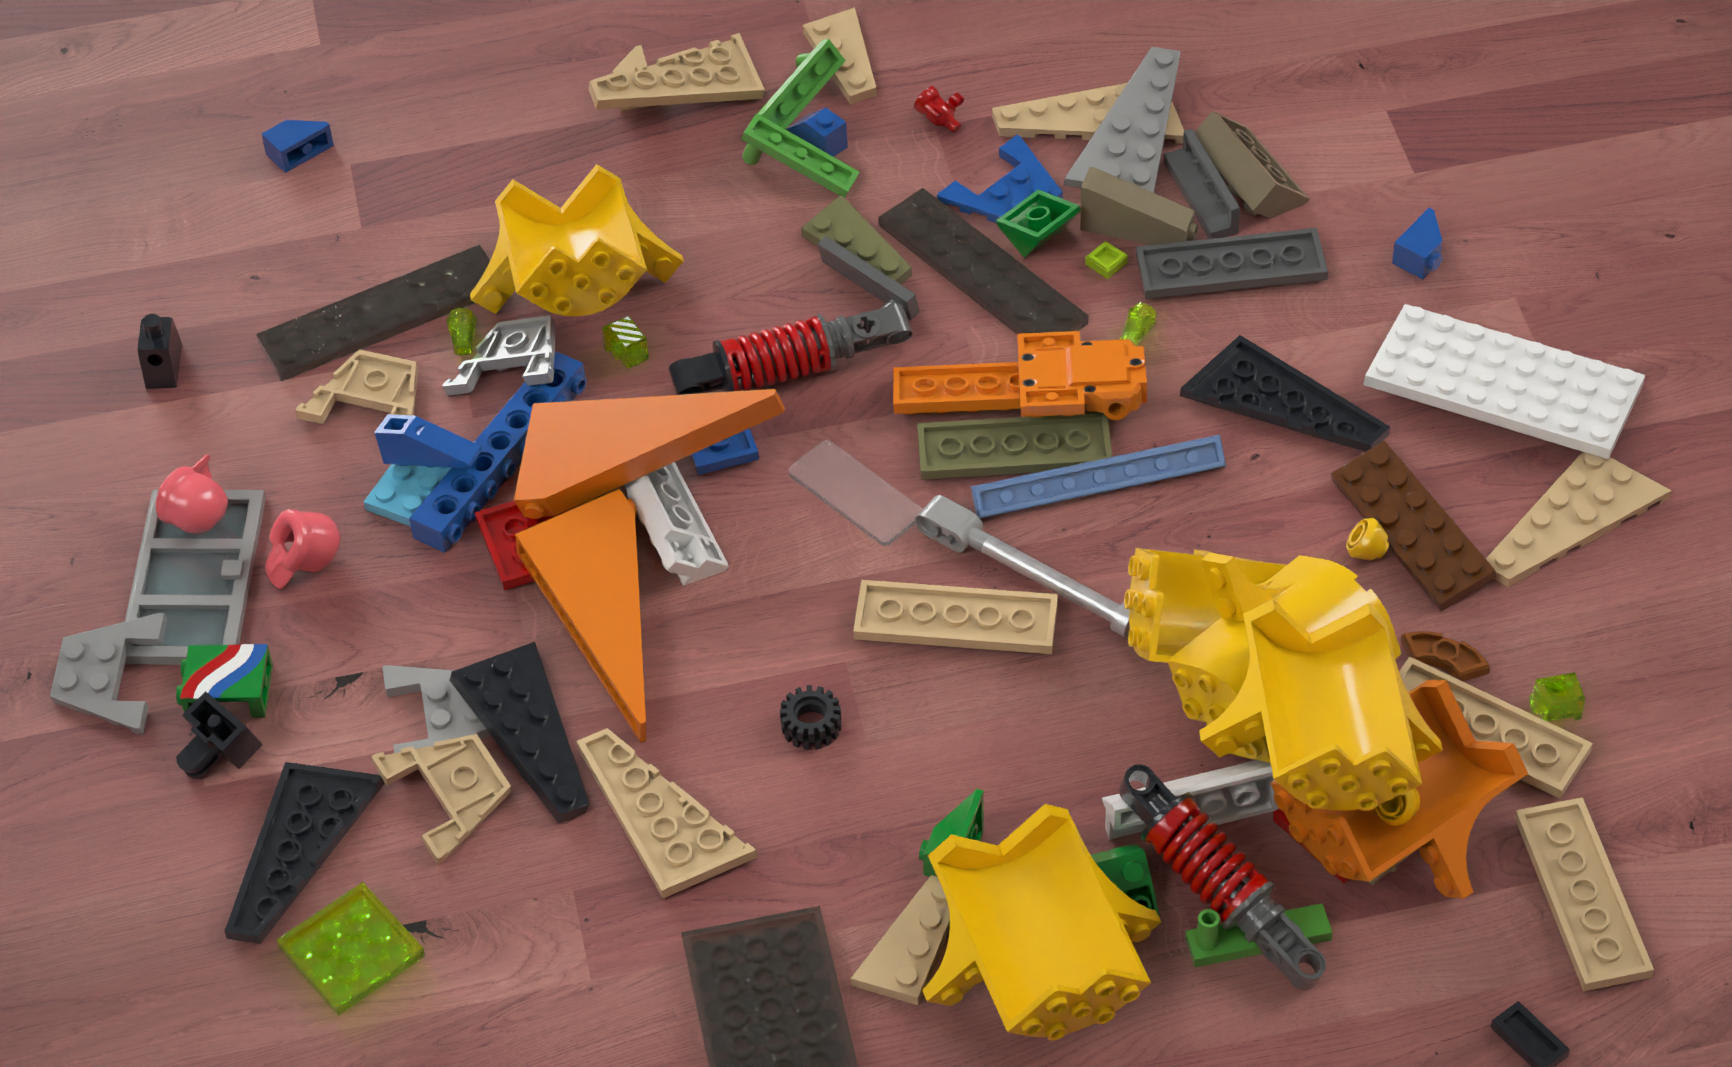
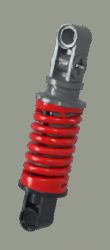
[668,303,913,395]
[1119,764,1326,990]

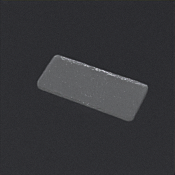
[788,440,923,546]

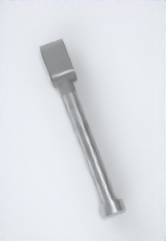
[915,495,1130,638]

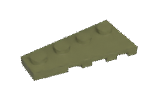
[801,195,912,284]

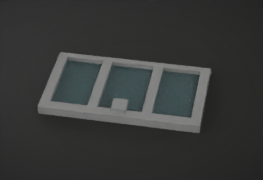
[125,489,266,665]

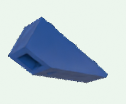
[374,414,482,469]

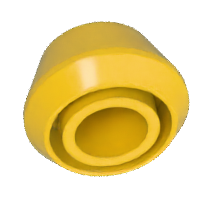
[1346,518,1389,561]
[1375,788,1420,826]

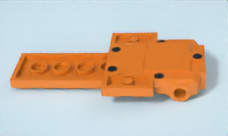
[893,331,1147,420]

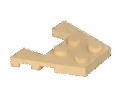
[295,349,418,424]
[371,734,511,865]

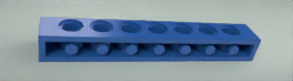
[409,351,587,553]

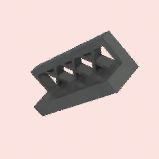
[1163,129,1240,239]

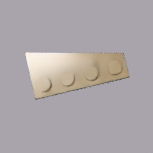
[803,7,877,105]
[850,875,950,1005]

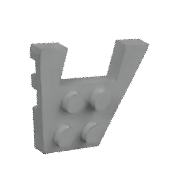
[442,315,556,396]
[50,613,168,734]
[382,665,491,753]

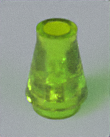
[1120,303,1157,346]
[446,308,477,356]

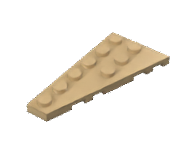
[588,33,765,109]
[992,83,1184,144]
[1486,452,1672,587]
[577,728,757,898]

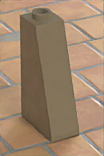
[1080,167,1198,245]

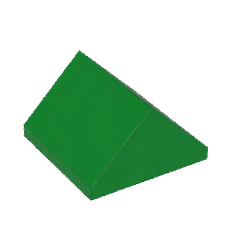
[996,189,1081,258]

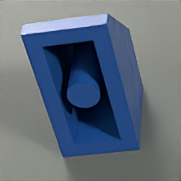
[786,108,848,157]
[261,120,334,173]
[1392,208,1443,280]

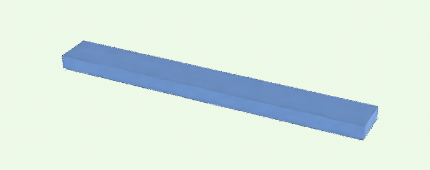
[970,435,1226,518]

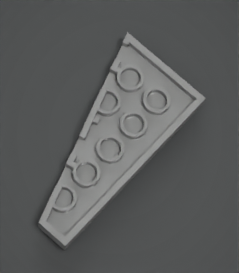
[1064,47,1181,193]

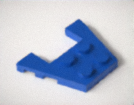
[937,134,1063,224]

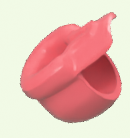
[156,455,228,535]
[265,509,341,589]

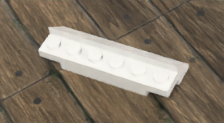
[624,462,730,586]
[1102,760,1278,840]

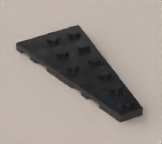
[224,762,385,944]

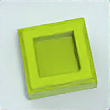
[1085,241,1128,279]

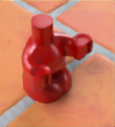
[914,86,965,133]

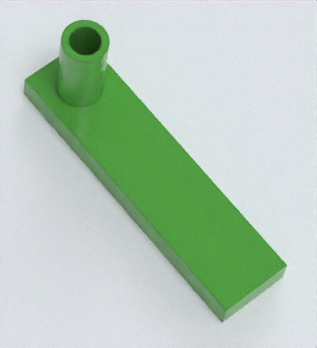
[757,39,846,130]
[741,113,860,198]
[1185,903,1333,968]

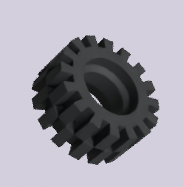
[780,685,842,750]

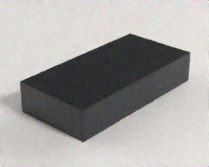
[1491,1001,1570,1067]

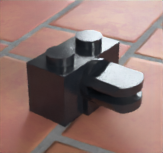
[176,691,263,779]

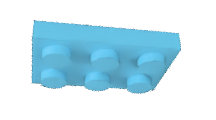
[364,464,452,527]

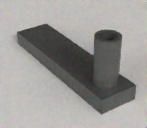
[818,236,919,320]

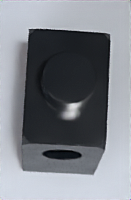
[137,314,182,389]

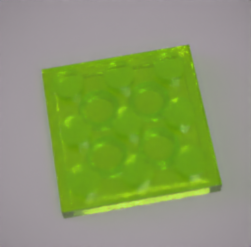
[276,882,425,1016]

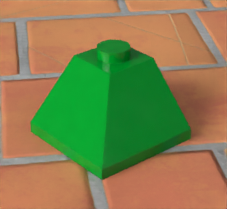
[919,789,984,876]

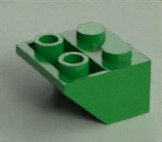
[1091,843,1160,918]

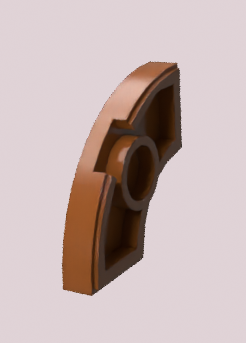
[1401,631,1490,681]

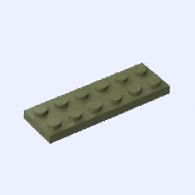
[917,412,1112,480]

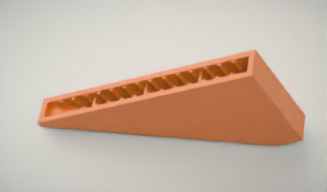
[514,389,785,519]
[515,489,647,743]

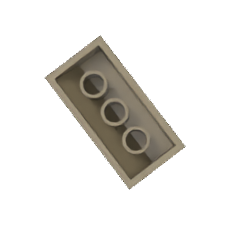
[1194,111,1310,219]

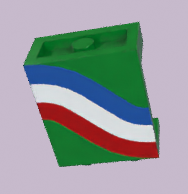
[176,644,273,718]

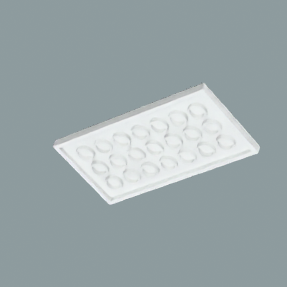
[1364,304,1645,459]

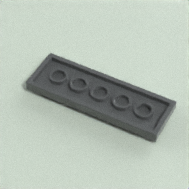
[1136,228,1328,299]

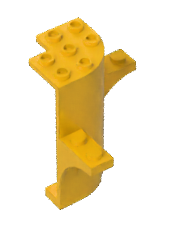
[470,164,684,316]
[1124,548,1287,725]
[1167,553,1402,763]
[1199,599,1443,811]
[922,804,1161,1041]

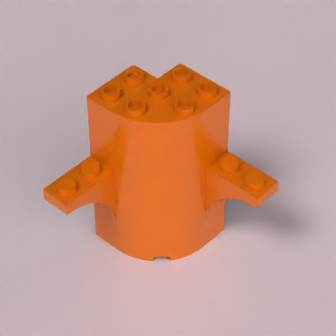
[1270,680,1529,899]

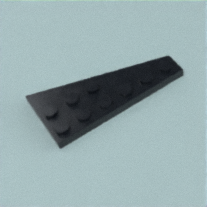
[1180,335,1390,452]
[449,642,589,823]

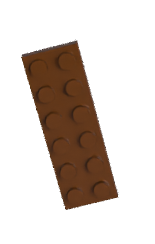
[1331,441,1496,611]

